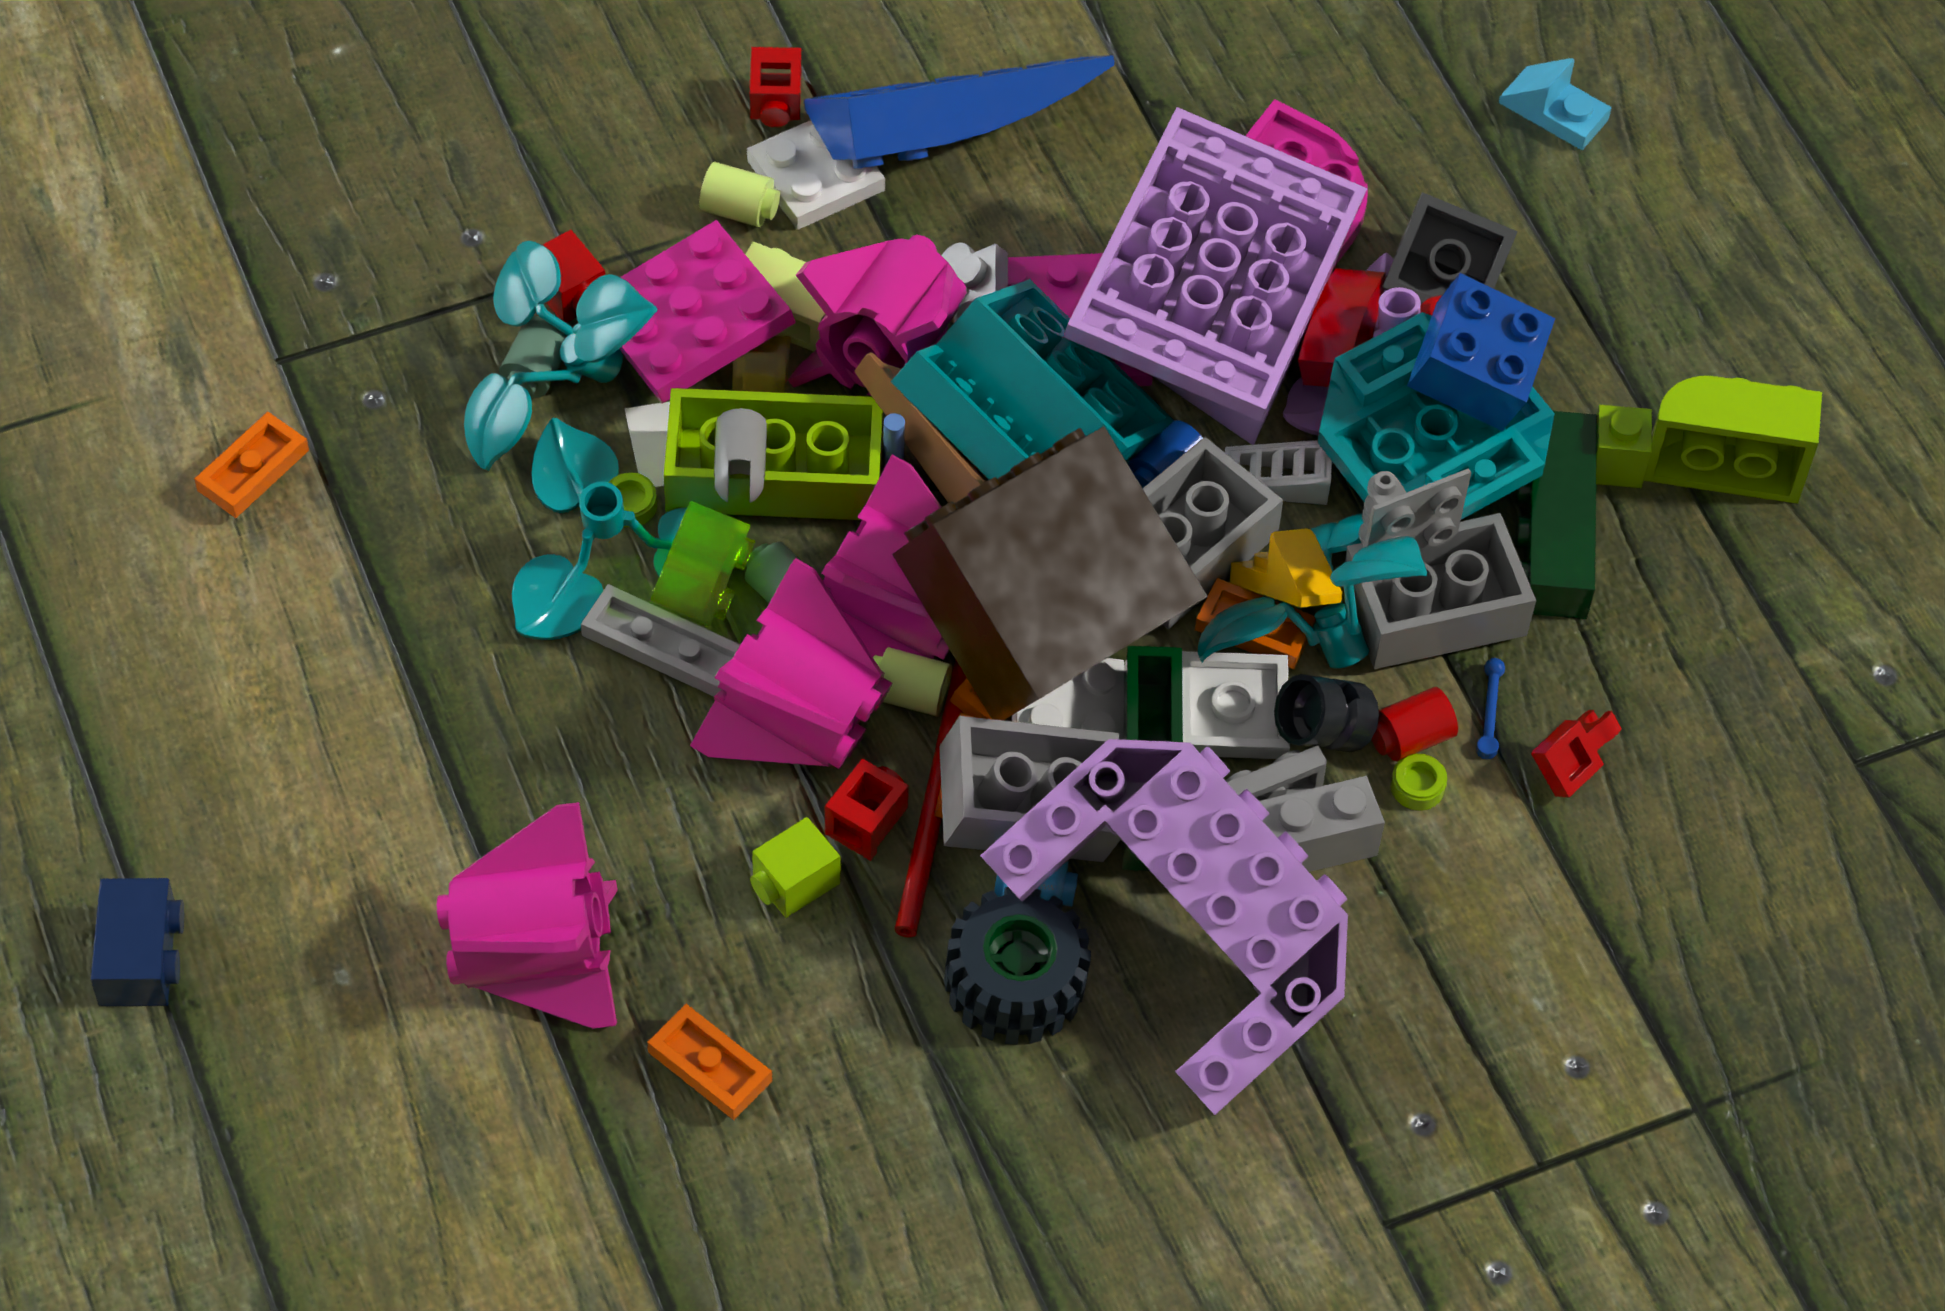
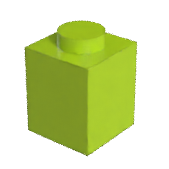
[1596,404,1652,488]
[750,817,840,918]

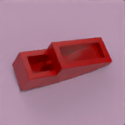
[1298,268,1386,387]

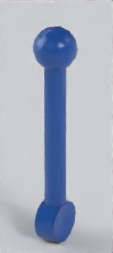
[1476,658,1505,760]

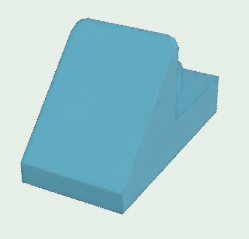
[1499,58,1611,150]

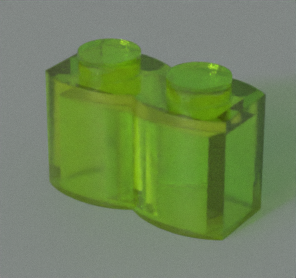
[649,500,755,628]

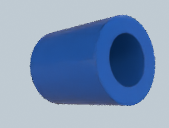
[1128,420,1203,489]

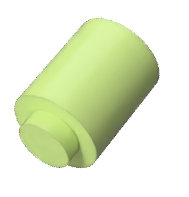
[699,162,780,227]
[873,647,952,717]

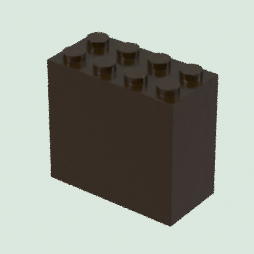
[892,426,1208,720]

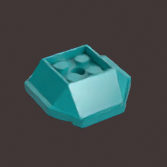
[1317,312,1555,520]

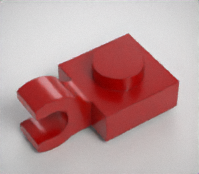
[1531,710,1622,798]

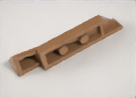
[854,352,989,503]

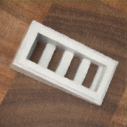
[1225,441,1332,505]

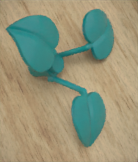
[464,241,658,471]
[512,418,749,640]
[1198,513,1427,668]

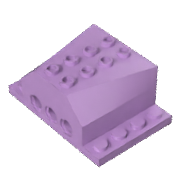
[1063,107,1367,445]

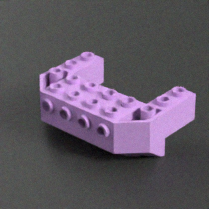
[980,739,1348,1115]

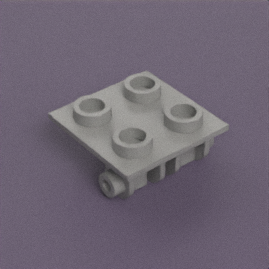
[1359,468,1471,549]

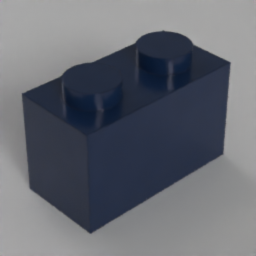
[91,878,184,1006]

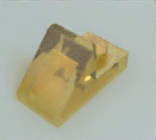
[732,336,791,393]

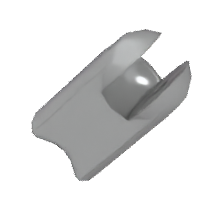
[714,408,767,503]

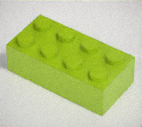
[664,388,883,520]

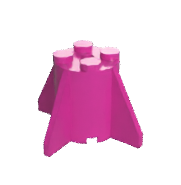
[788,235,967,396]
[821,454,950,660]
[690,558,893,769]
[437,802,618,1029]

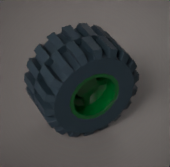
[944,887,1091,1045]

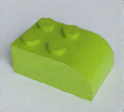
[1644,376,1822,504]

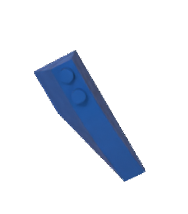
[803,55,1114,168]

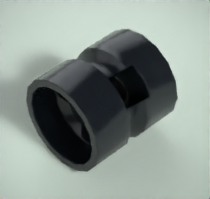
[1274,674,1379,752]

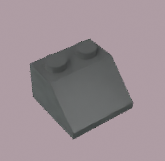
[1382,192,1518,304]

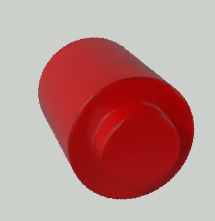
[1371,687,1458,762]

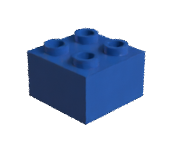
[1407,273,1555,431]

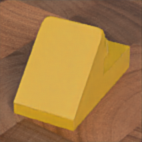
[1230,528,1342,608]

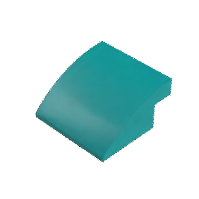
[891,279,1174,480]

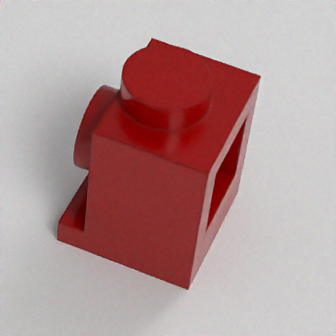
[750,47,802,127]
[825,758,909,861]

